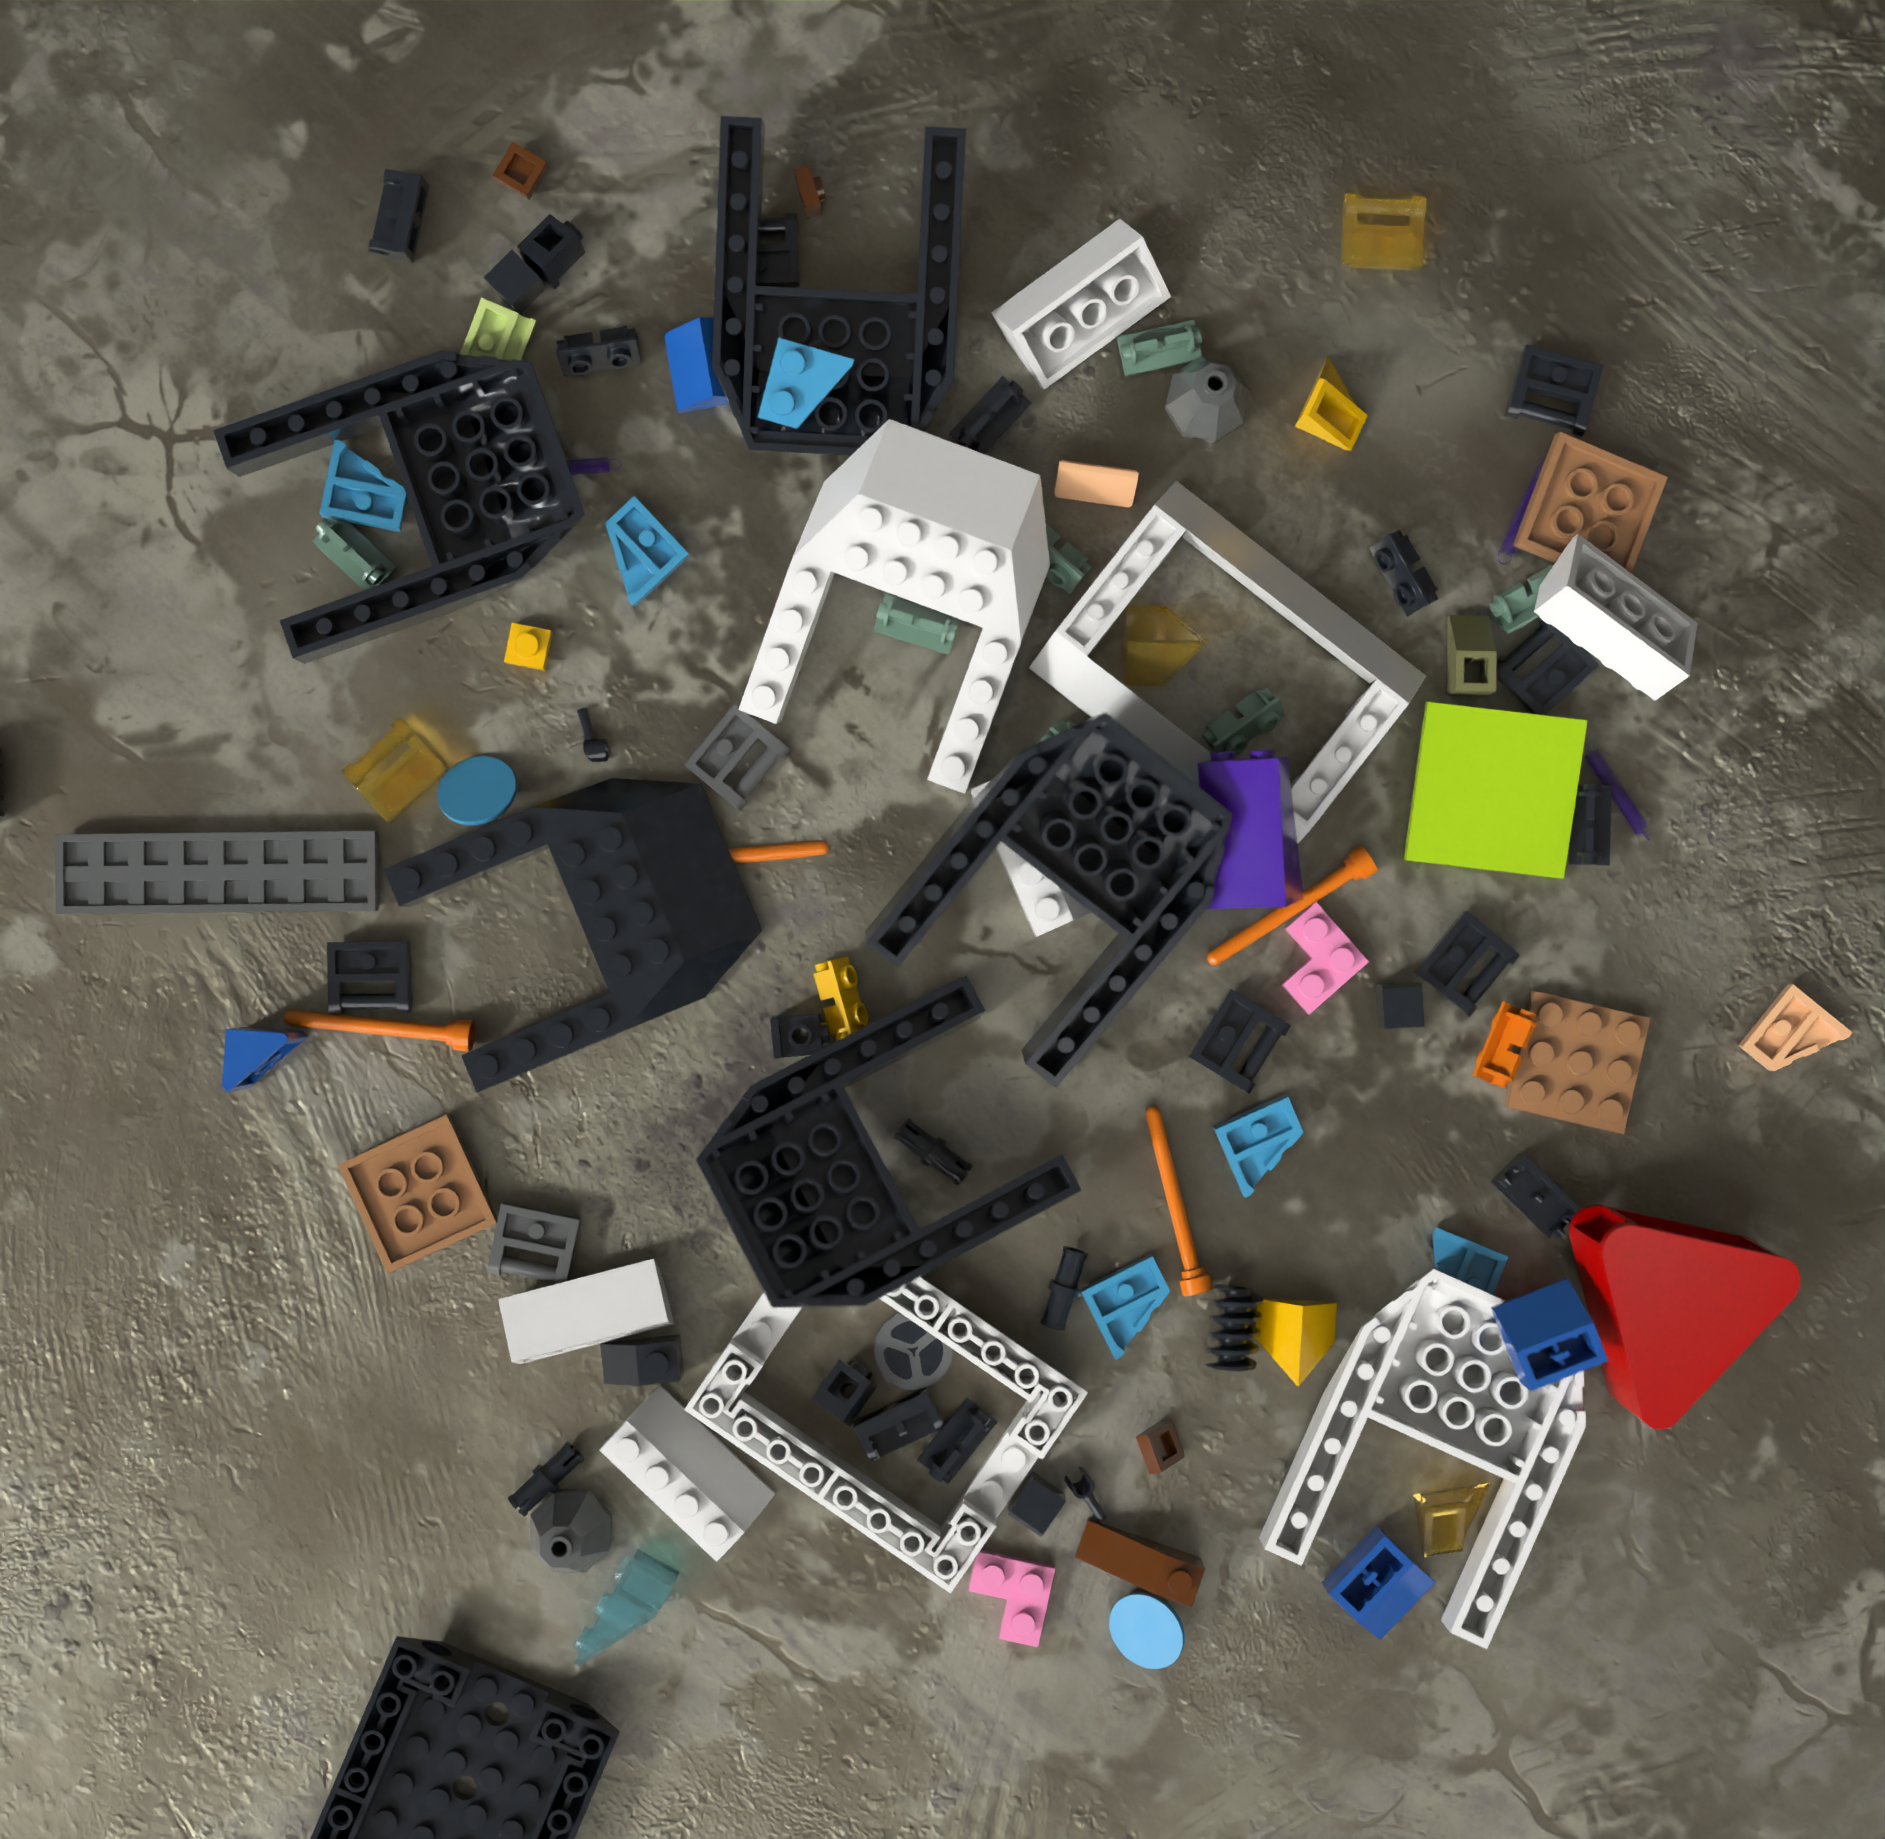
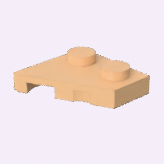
[1738,984,1853,1071]

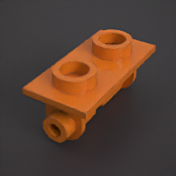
[1472,1001,1537,1089]

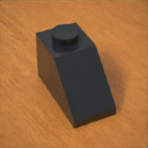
[600,1334,684,1386]

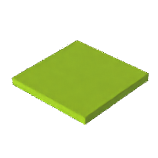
[1404,701,1588,879]

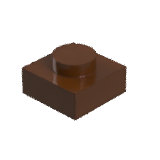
[492,142,549,200]
[794,165,827,219]
[1136,1420,1185,1474]

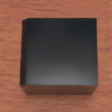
[483,250,546,315]
[1376,982,1425,1029]
[1007,1471,1066,1537]

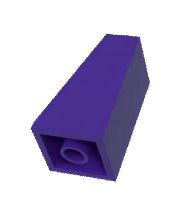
[1198,749,1303,909]

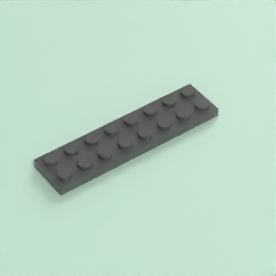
[55,831,379,914]

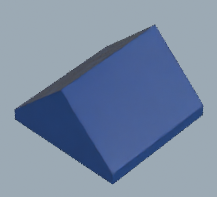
[664,317,729,413]
[222,1027,309,1093]

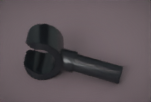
[577,708,609,762]
[1064,1467,1106,1522]

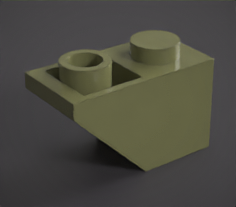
[1446,615,1497,696]

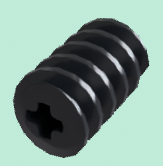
[1205,1284,1264,1372]

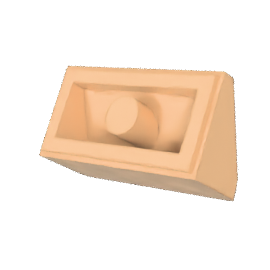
[1054,460,1139,508]

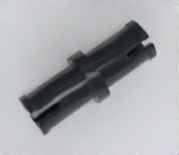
[893,1118,973,1186]
[1040,1246,1088,1331]
[508,1441,584,1516]

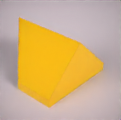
[1295,356,1368,451]
[1255,1298,1337,1387]

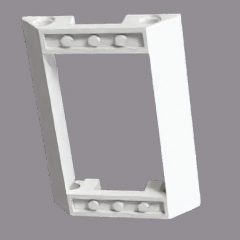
[1029,481,1426,844]
[684,1277,1088,1593]

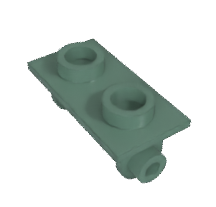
[1116,320,1202,376]
[312,518,397,591]
[1046,524,1092,594]
[1488,565,1553,634]
[873,593,960,655]
[1202,687,1285,756]

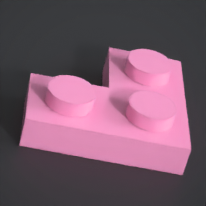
[1281,902,1369,1014]
[968,1549,1055,1647]

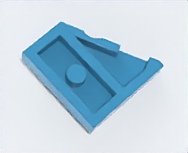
[758,338,855,429]
[1213,1094,1304,1198]
[1432,1226,1508,1295]
[1080,1253,1170,1360]

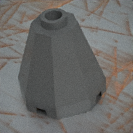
[1165,356,1250,444]
[529,1489,612,1573]

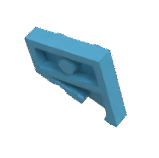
[320,440,408,532]
[605,496,690,608]

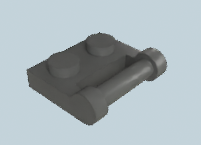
[684,704,790,811]
[487,1202,581,1284]

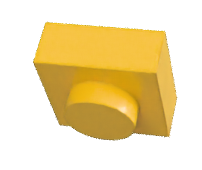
[504,623,553,671]

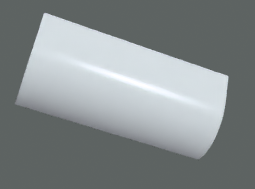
[498,1259,674,1364]

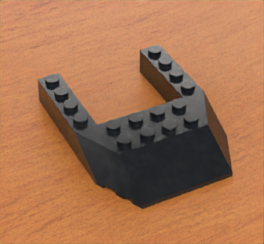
[712,116,966,455]
[213,350,585,664]
[865,712,1233,1087]
[383,778,763,1093]
[696,975,1082,1308]

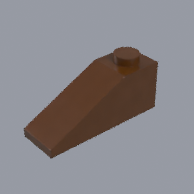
[1075,1519,1205,1607]

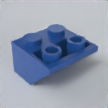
[1491,1278,1608,1391]
[1321,1525,1436,1640]

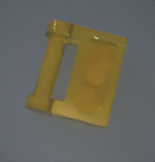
[1341,193,1426,271]
[341,717,449,823]

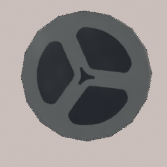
[874,1313,953,1391]

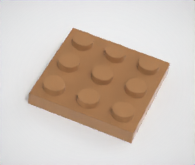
[1513,432,1668,573]
[1504,991,1651,1135]
[338,1113,498,1274]

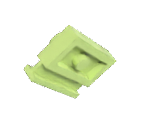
[460,298,536,361]

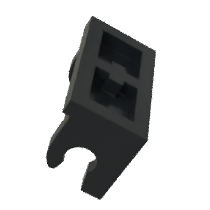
[368,169,429,264]
[1491,1154,1581,1238]
[854,1388,945,1461]

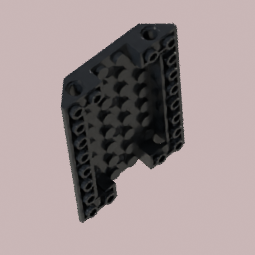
[310,1636,620,1839]

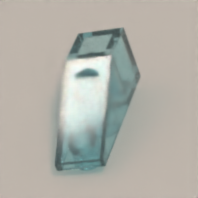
[573,1549,680,1667]

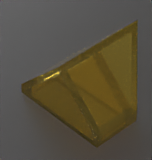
[1124,606,1208,686]
[1413,1483,1491,1557]

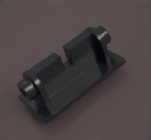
[556,325,642,377]
[949,376,1032,454]
[1369,530,1439,617]
[1569,784,1612,866]
[917,1397,998,1484]

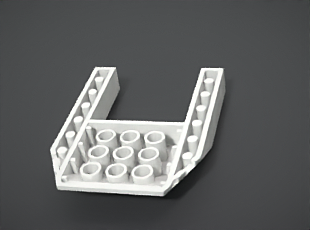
[738,419,1050,794]
[1259,1268,1586,1649]

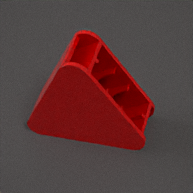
[1569,1204,1801,1429]

